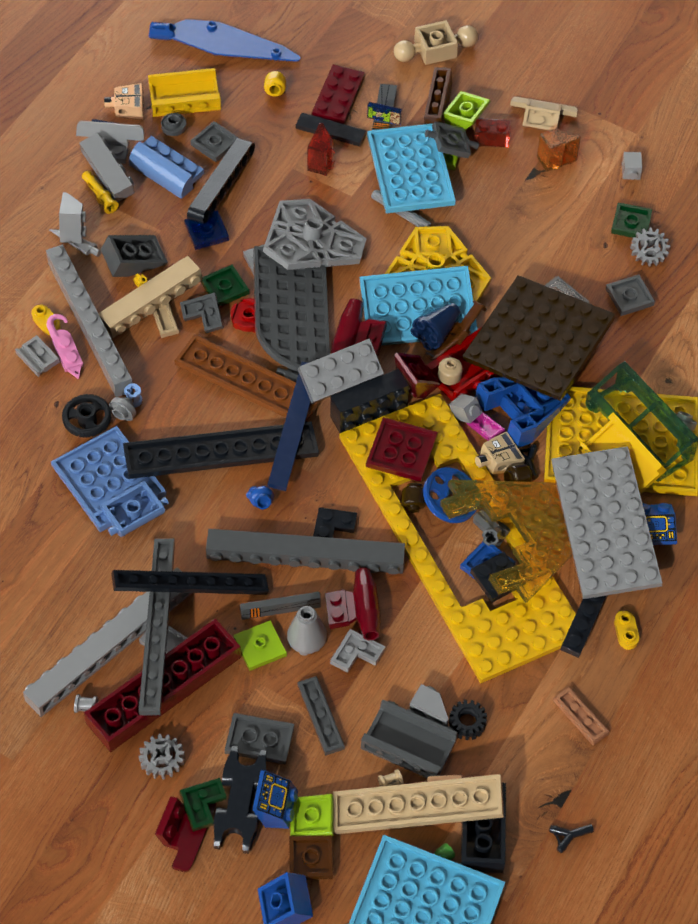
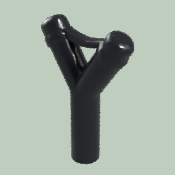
[520,444,538,480]
[549,824,594,853]

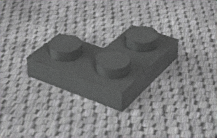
[180,293,224,333]

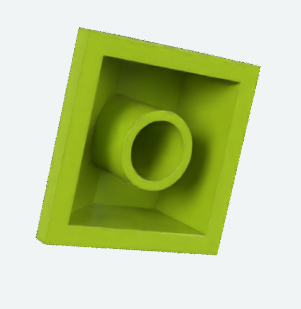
[443,91,490,130]

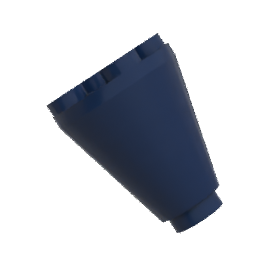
[410,303,461,351]

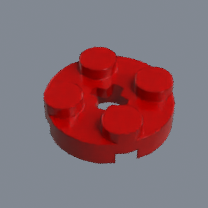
[231,298,256,333]

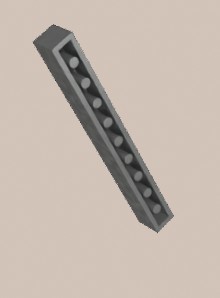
[206,529,405,574]

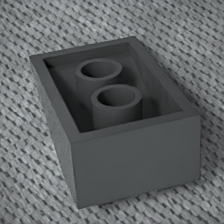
[101,235,168,277]

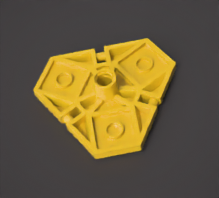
[385,226,491,302]

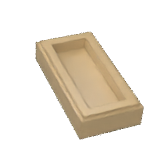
[153,303,179,338]

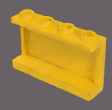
[148,68,221,117]
[579,412,667,494]

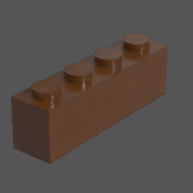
[424,67,453,124]

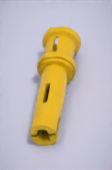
[82,171,119,214]

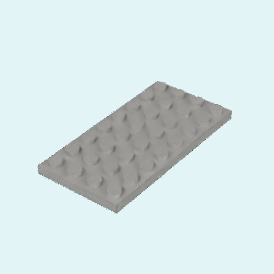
[551,446,662,599]

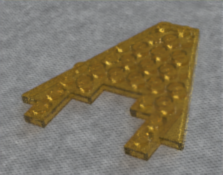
[440,480,573,603]

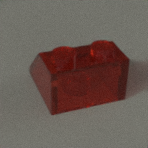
[474,118,510,148]
[307,123,335,176]

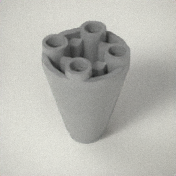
[287,606,327,656]

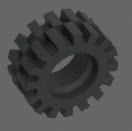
[449,700,487,740]

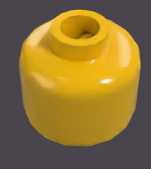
[264,71,286,97]

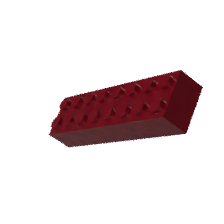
[84,619,241,753]

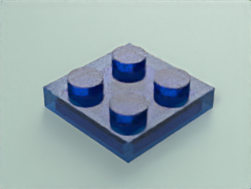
[184,210,229,250]

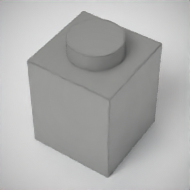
[622,152,642,180]
[449,394,483,423]

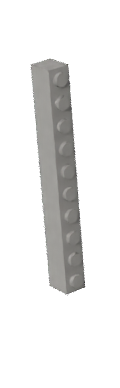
[46,244,132,397]
[23,567,192,717]

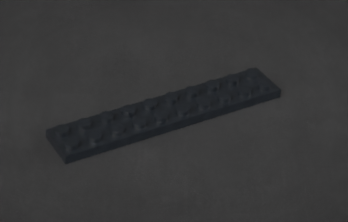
[123,421,319,479]

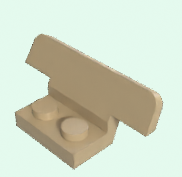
[510,97,577,132]

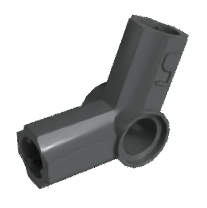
[473,509,510,547]

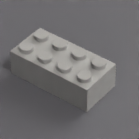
[298,338,384,404]

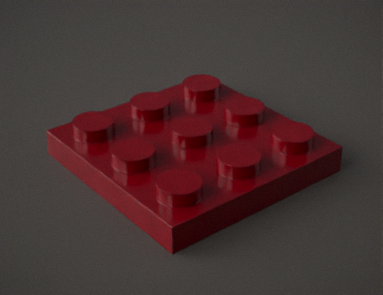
[366,417,438,482]

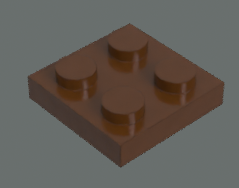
[289,835,333,880]

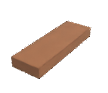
[553,687,609,745]

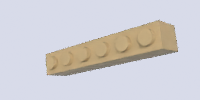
[98,256,203,338]

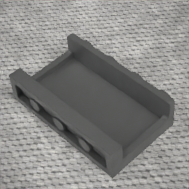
[361,700,458,779]

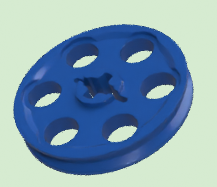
[423,467,480,523]

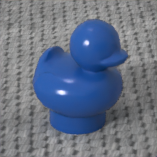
[246,486,274,509]

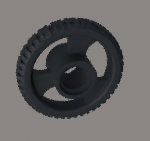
[62,394,111,438]

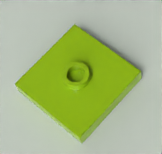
[233,620,287,671]
[290,794,334,836]

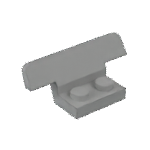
[76,121,145,164]

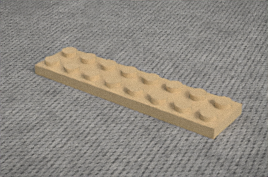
[333,774,504,834]

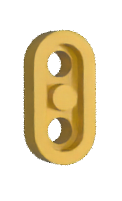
[31,305,61,335]
[614,611,639,650]

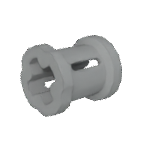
[74,694,98,713]

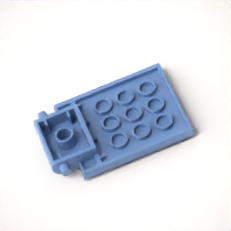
[51,426,169,537]

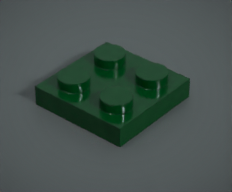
[611,202,652,238]
[201,264,249,307]

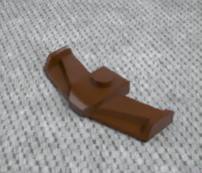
[425,300,486,361]

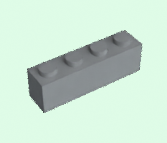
[79,133,135,202]

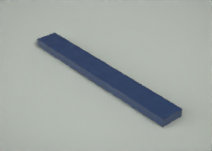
[267,361,311,491]

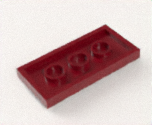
[312,64,365,124]

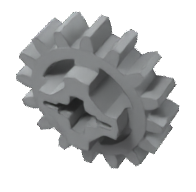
[630,227,670,267]
[139,734,185,779]

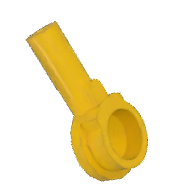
[133,273,148,287]

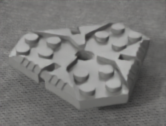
[263,199,367,270]

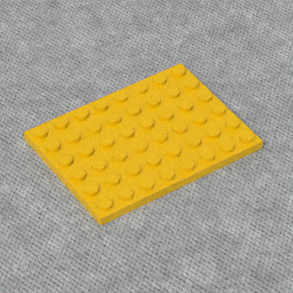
[544,387,698,497]

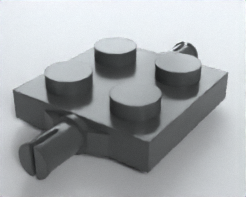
[425,121,479,159]

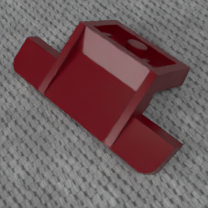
[155,796,217,872]

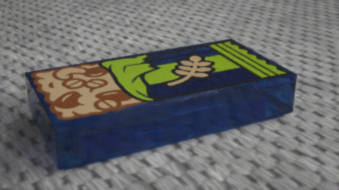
[367,102,402,125]

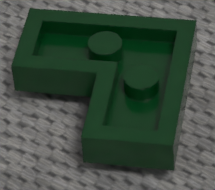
[179,778,227,831]

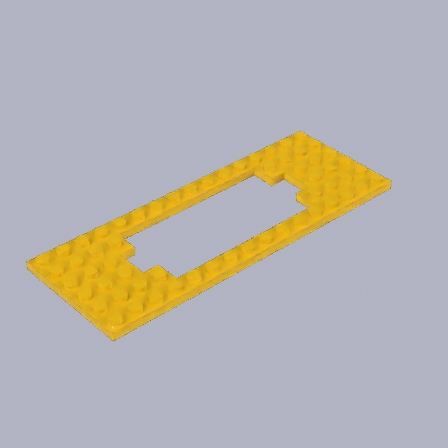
[339,393,576,684]

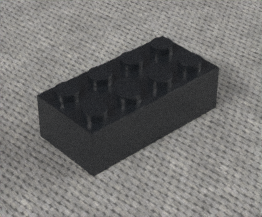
[330,369,409,433]
[460,783,506,873]

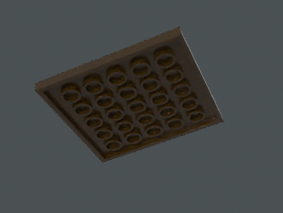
[462,275,616,401]

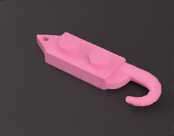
[46,314,83,379]

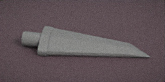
[48,229,101,257]

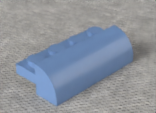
[129,136,204,199]

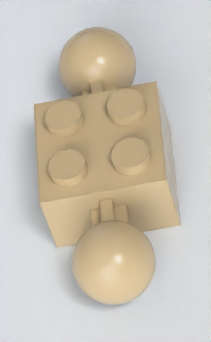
[394,20,478,65]

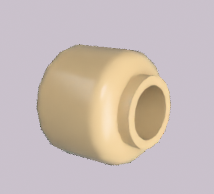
[438,357,463,385]

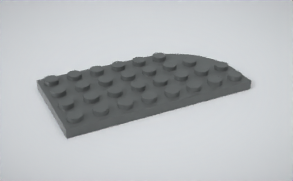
[253,246,330,371]

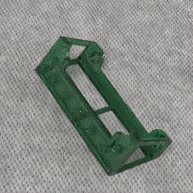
[585,361,698,482]

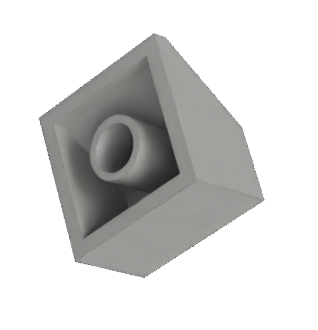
[59,192,86,244]

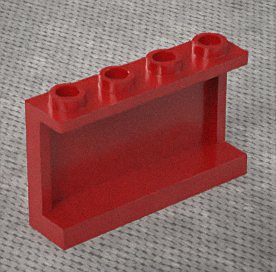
[427,327,497,401]

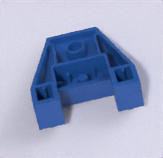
[475,377,571,448]

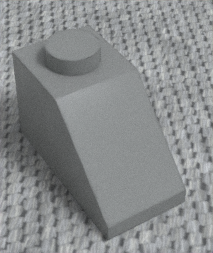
[409,684,448,726]

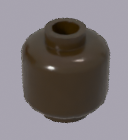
[504,463,534,489]
[401,483,426,513]

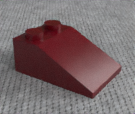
[394,352,441,399]

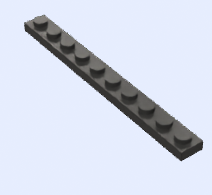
[139,538,175,715]

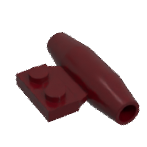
[331,298,387,357]
[325,568,381,641]

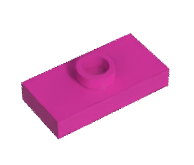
[467,411,505,441]

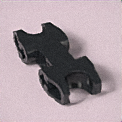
[213,746,267,854]

